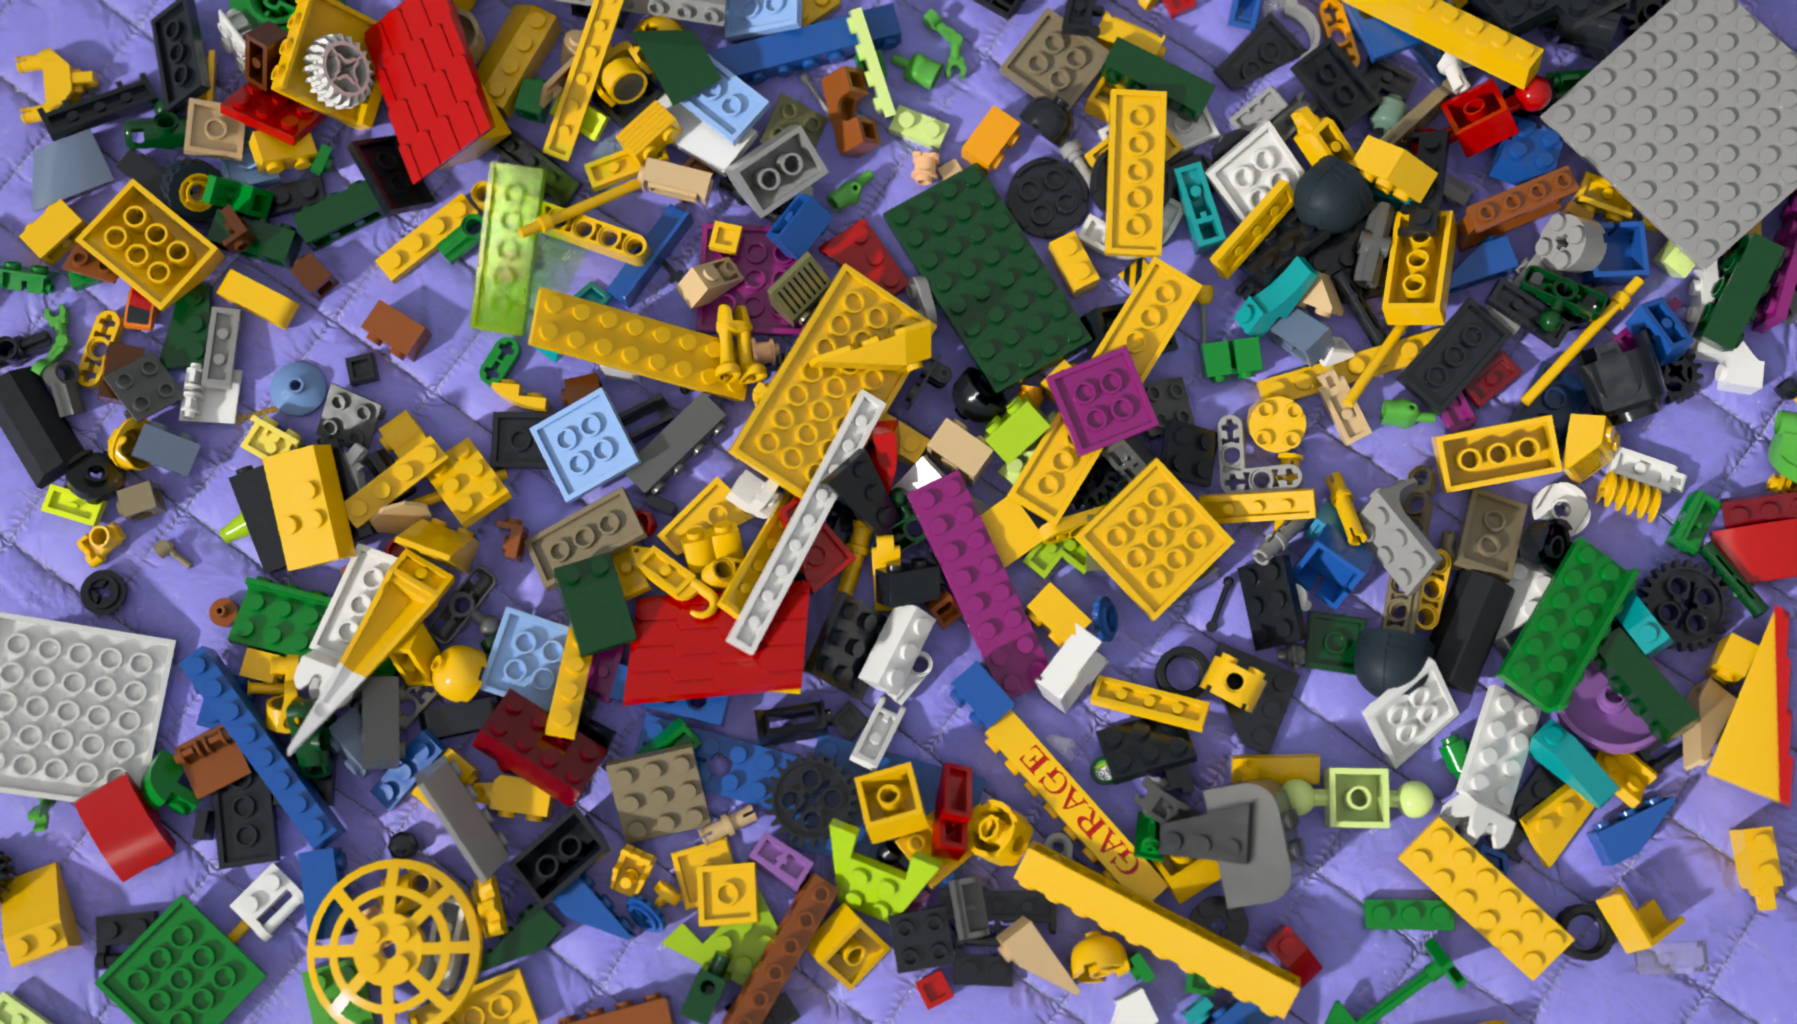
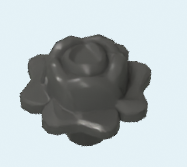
[1277,642,1307,671]

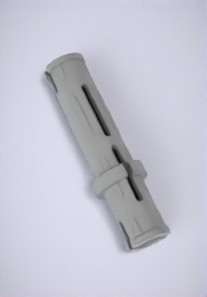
[1253,518,1313,565]

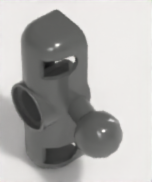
[428,566,501,645]

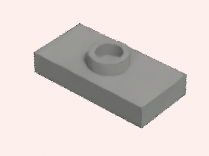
[1228,84,1289,132]

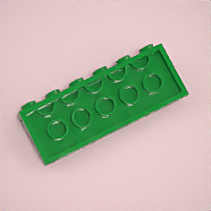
[1495,537,1640,713]
[227,576,399,677]

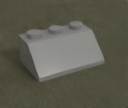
[724,125,829,218]

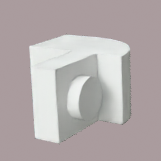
[725,470,783,519]

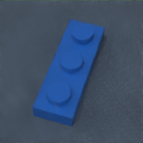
[370,729,448,812]

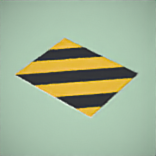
[1118,258,1149,291]

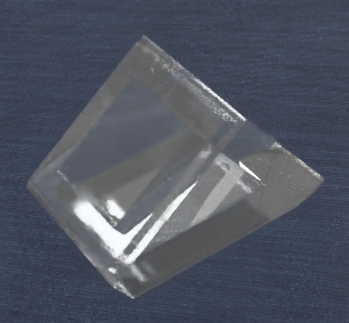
[1045,735,1076,762]

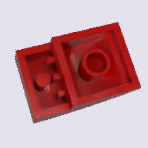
[1709,518,1797,587]
[74,772,176,882]

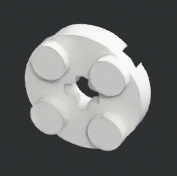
[1530,482,1591,537]

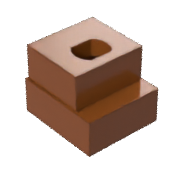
[923,587,962,630]

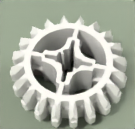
[301,33,375,110]

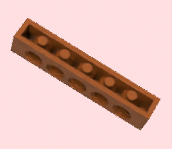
[721,874,840,1024]

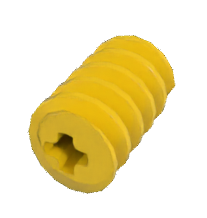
[1594,471,1662,523]

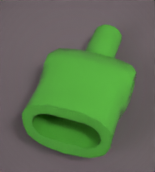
[891,52,943,91]
[826,170,874,212]
[1380,397,1436,429]

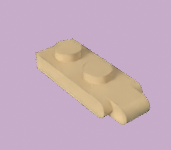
[1317,368,1372,446]

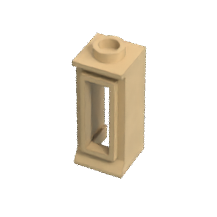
[638,157,714,207]

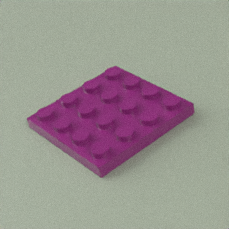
[696,223,812,337]

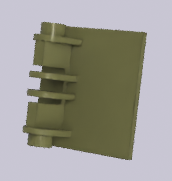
[760,93,828,148]

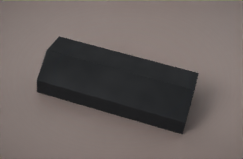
[0,366,84,489]
[1429,570,1515,696]

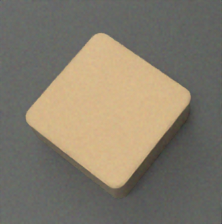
[937,159,963,181]

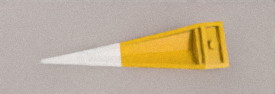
[287,548,455,756]

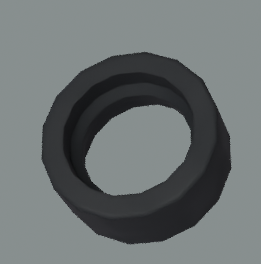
[1154,646,1210,699]
[1555,904,1615,961]

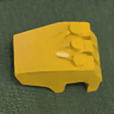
[610,844,657,897]

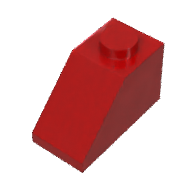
[1260,924,1323,989]

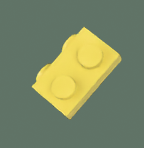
[240,415,307,459]

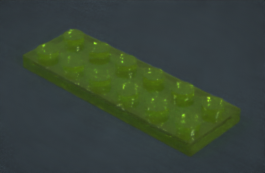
[469,161,547,336]

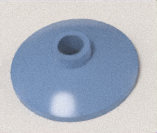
[270,362,327,416]

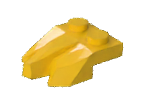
[471,875,509,939]

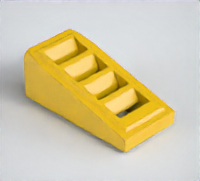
[1084,76,1127,123]

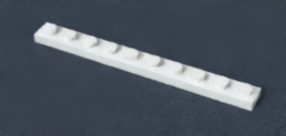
[725,389,886,655]

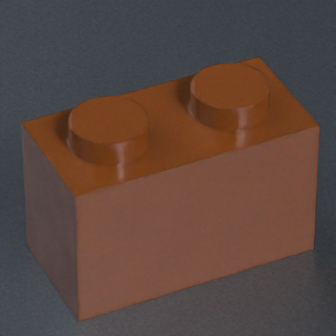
[361,299,432,362]

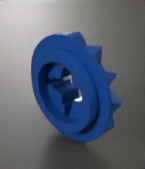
[1091,596,1118,642]
[626,894,667,933]

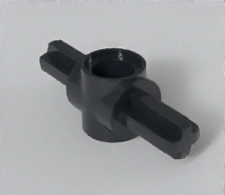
[0,331,53,368]

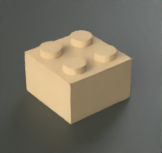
[926,418,994,488]

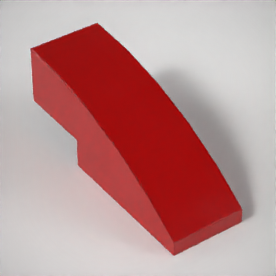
[868,419,900,494]
[931,762,972,861]

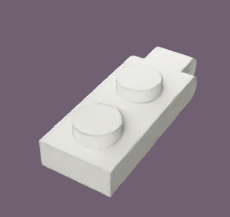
[1606,446,1687,494]

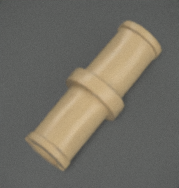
[698,804,758,847]

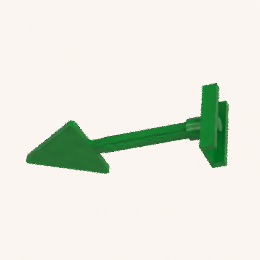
[1324,937,1468,1024]

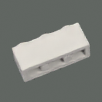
[858,605,936,696]
[421,896,475,990]

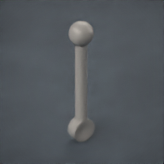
[799,73,830,121]

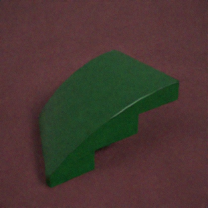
[631,30,721,106]

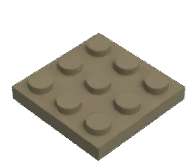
[999,7,1110,112]
[606,742,712,844]

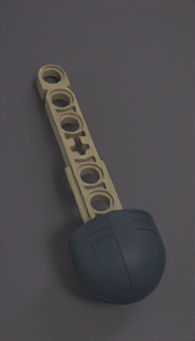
[1294,76,1469,235]
[1354,465,1437,697]

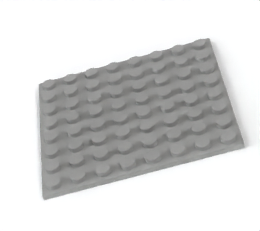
[1540,0,1797,272]

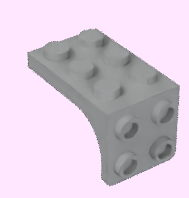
[1357,478,1443,596]

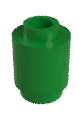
[1438,734,1469,779]

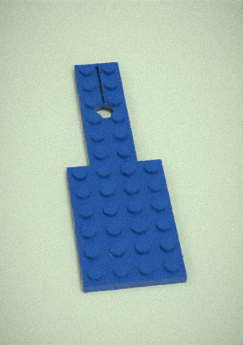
[634,714,986,889]

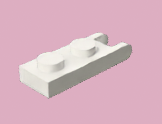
[849,695,907,772]

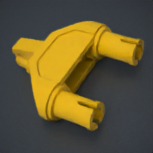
[15,48,99,125]

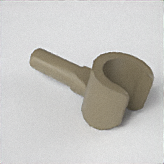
[153,540,193,569]

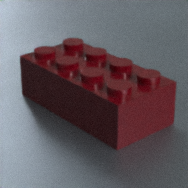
[472,688,608,808]

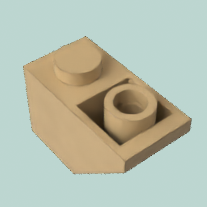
[675,257,744,309]
[1296,270,1344,318]

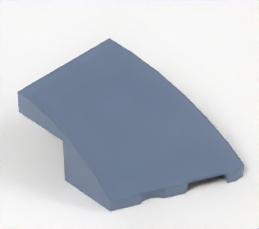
[31,129,114,213]

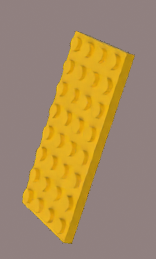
[728,263,937,499]

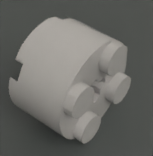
[1535,214,1607,274]

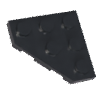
[1210,642,1300,754]

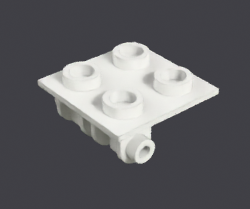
[218,9,253,74]
[179,363,243,424]

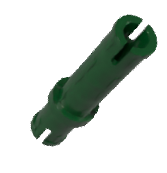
[1698,540,1770,619]

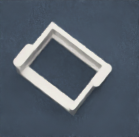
[1036,623,1109,714]

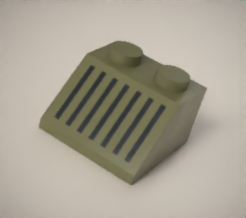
[767,251,832,329]

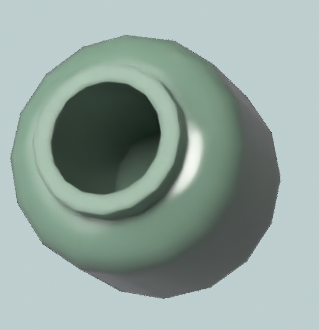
[1369,94,1409,136]

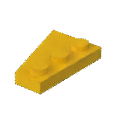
[657,476,755,556]
[1519,784,1595,869]

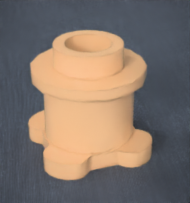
[911,151,940,186]
[751,337,780,366]

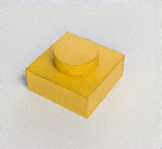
[709,221,743,256]

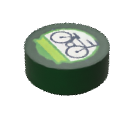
[1090,756,1113,785]

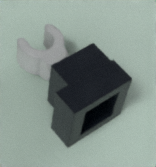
[1143,764,1194,794]

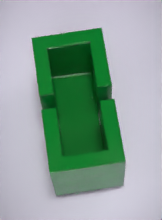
[1198,336,1263,383]

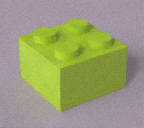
[985,394,1051,465]

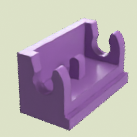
[748,831,814,893]

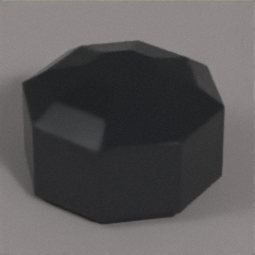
[388,831,419,859]

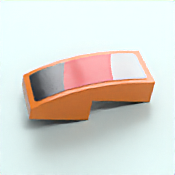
[123,287,160,331]

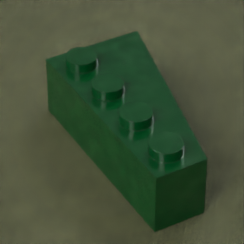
[1692,233,1785,352]

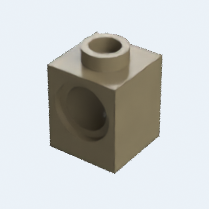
[116,480,167,522]

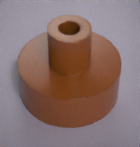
[209,598,240,628]

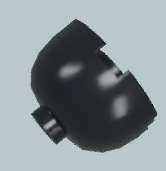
[1018,95,1074,148]
[952,367,1007,423]
[1519,517,1573,575]

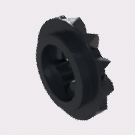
[80,570,128,615]

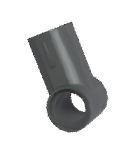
[43,360,87,418]

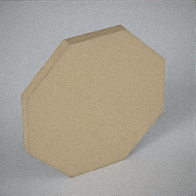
[370,499,432,534]

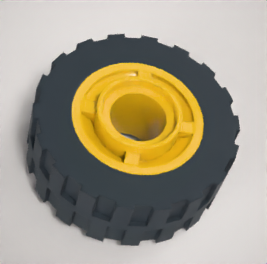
[160,158,224,223]

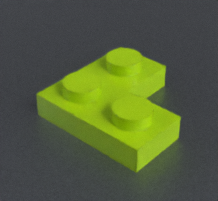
[1022,538,1087,580]

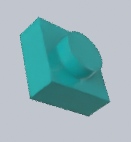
[1180,995,1214,1024]

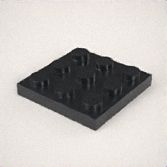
[1307,215,1389,309]
[803,590,888,701]

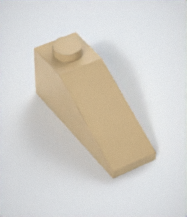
[995,916,1081,995]

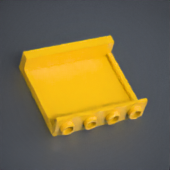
[271,0,382,131]

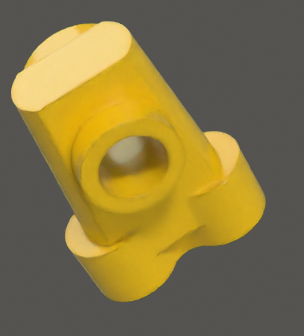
[76,521,127,568]

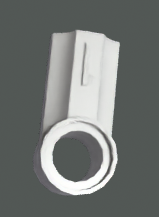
[886,651,933,706]

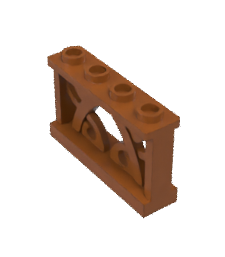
[1456,166,1580,252]

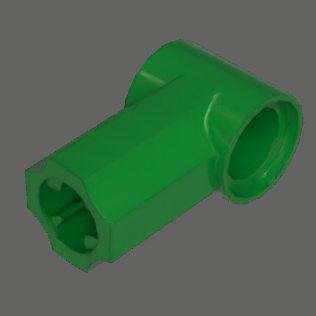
[436,214,492,265]

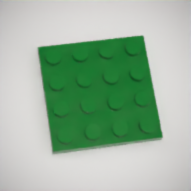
[94,894,268,1024]

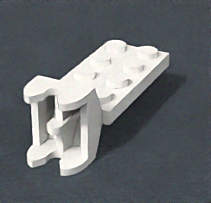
[294,543,398,709]
[1439,685,1541,849]

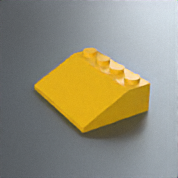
[75,178,226,312]

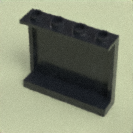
[229,435,379,574]

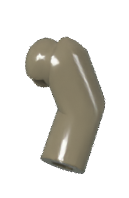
[1439,530,1465,571]

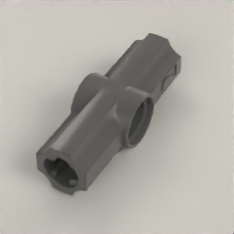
[1353,202,1395,289]

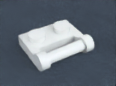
[230,863,304,942]

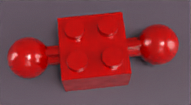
[1410,75,1552,158]

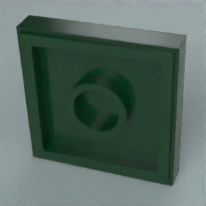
[1302,611,1367,676]

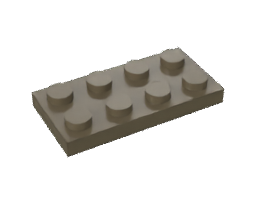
[524,487,648,591]

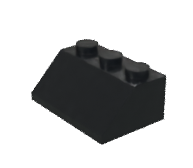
[508,805,611,909]

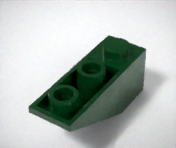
[479,903,567,973]

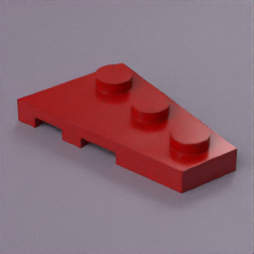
[818,218,909,296]
[778,497,856,595]

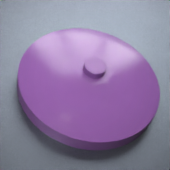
[1555,649,1672,754]

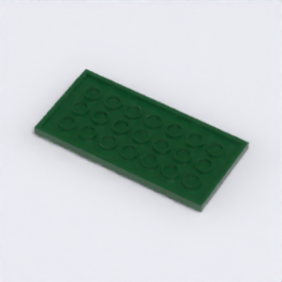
[883,163,1093,397]

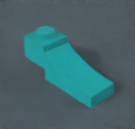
[1234,256,1319,339]

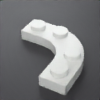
[1077,198,1183,260]

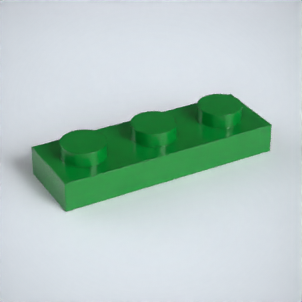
[1363,899,1455,930]

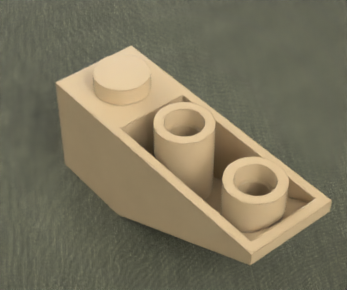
[1682,678,1737,771]

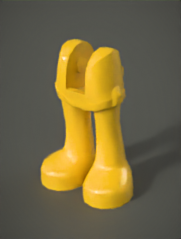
[715,304,767,384]

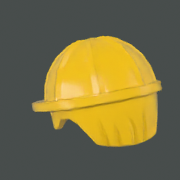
[107,416,152,470]

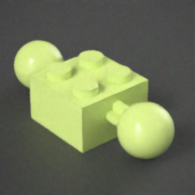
[1282,768,1434,829]

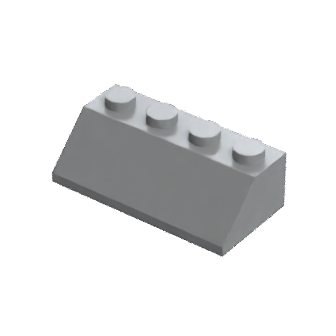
[414,755,510,883]

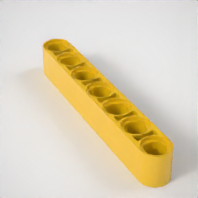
[471,181,652,267]

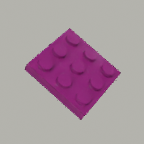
[1046,346,1160,458]

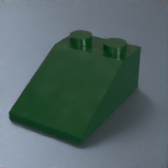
[554,552,637,658]

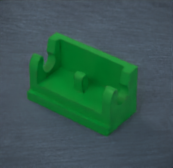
[1664,489,1722,558]

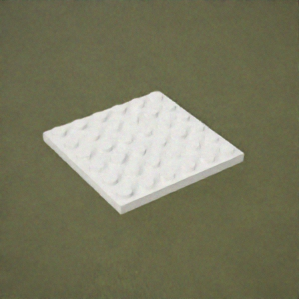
[0,612,176,802]

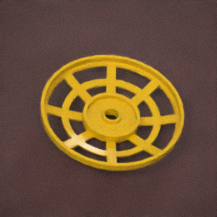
[307,859,483,1024]

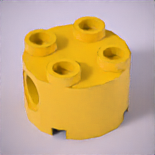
[1246,393,1307,453]
[1199,652,1268,713]
[967,799,1033,866]

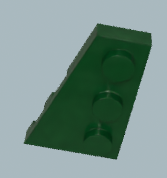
[159,284,213,371]

